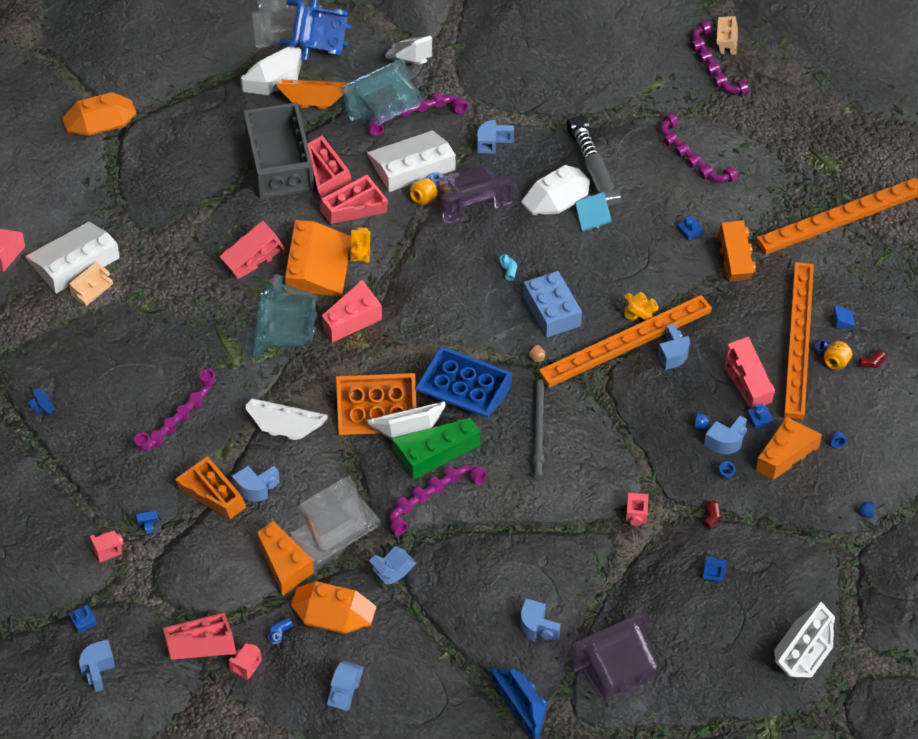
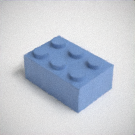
[523,271,582,338]

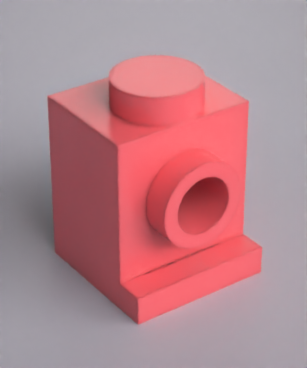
[626,493,649,526]
[90,530,124,563]
[229,643,262,680]

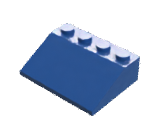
[416,346,512,418]

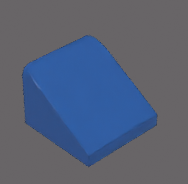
[833,306,855,329]

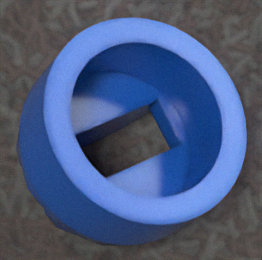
[813,339,829,356]
[694,413,709,429]
[830,431,846,448]
[719,461,735,479]
[860,502,874,518]

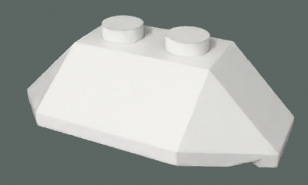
[385,36,432,65]
[240,47,302,95]
[521,165,590,215]
[246,399,327,440]
[367,401,445,440]
[774,602,835,678]

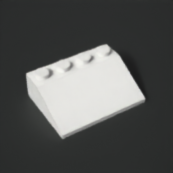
[367,131,456,192]
[25,222,120,293]

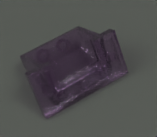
[437,165,514,224]
[570,611,660,701]

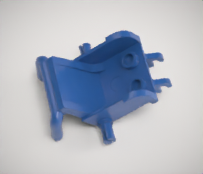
[279,0,351,61]

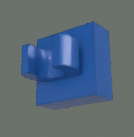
[677,215,704,241]
[29,388,55,414]
[747,404,773,430]
[136,511,159,535]
[703,557,727,582]
[69,605,97,633]

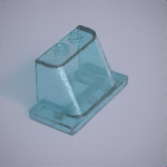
[341,59,423,125]
[253,274,317,357]

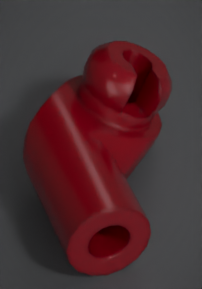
[860,349,886,368]
[703,500,721,529]

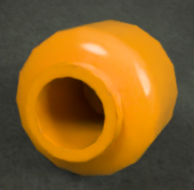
[410,178,437,205]
[824,341,852,370]

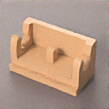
[717,16,738,55]
[69,261,113,306]

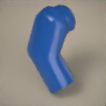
[268,618,293,644]

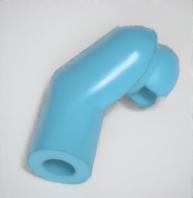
[499,254,517,281]

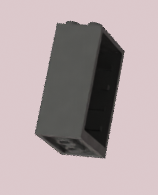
[244,103,314,199]

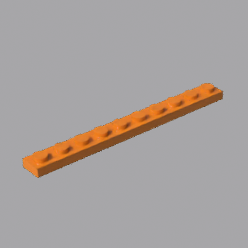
[756,177,918,255]
[784,262,814,420]
[539,295,712,388]

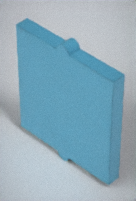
[575,192,612,232]

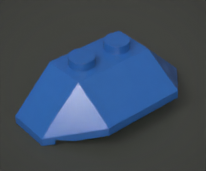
[490,667,547,739]

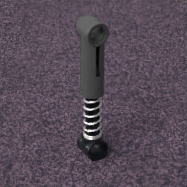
[567,115,621,208]

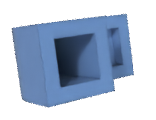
[477,120,514,154]
[658,324,690,370]
[704,416,747,454]
[232,466,280,502]
[369,546,416,584]
[520,598,561,642]
[79,639,115,692]
[327,661,364,711]

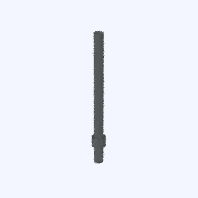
[532,379,544,479]

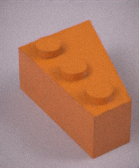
[716,220,756,282]
[756,417,822,480]
[175,456,246,519]
[257,521,314,596]

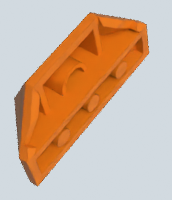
[277,79,350,109]
[62,92,137,136]
[291,581,377,634]

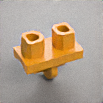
[350,227,371,263]
[624,292,659,321]

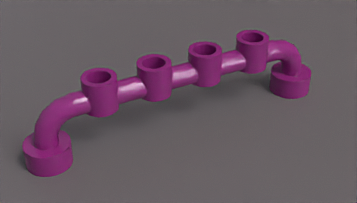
[692,20,749,95]
[368,93,468,136]
[660,112,738,182]
[134,369,216,451]
[390,465,487,536]

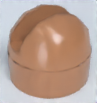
[528,345,545,362]

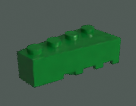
[392,418,481,480]

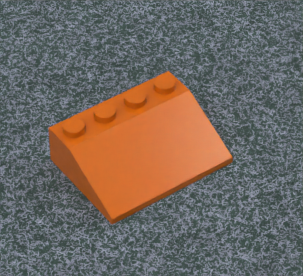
[285,220,351,297]
[336,373,417,436]

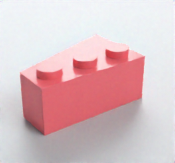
[308,136,352,199]
[320,175,388,224]
[220,221,287,279]
[0,229,25,272]
[322,280,382,343]
[724,336,775,409]
[163,612,236,660]

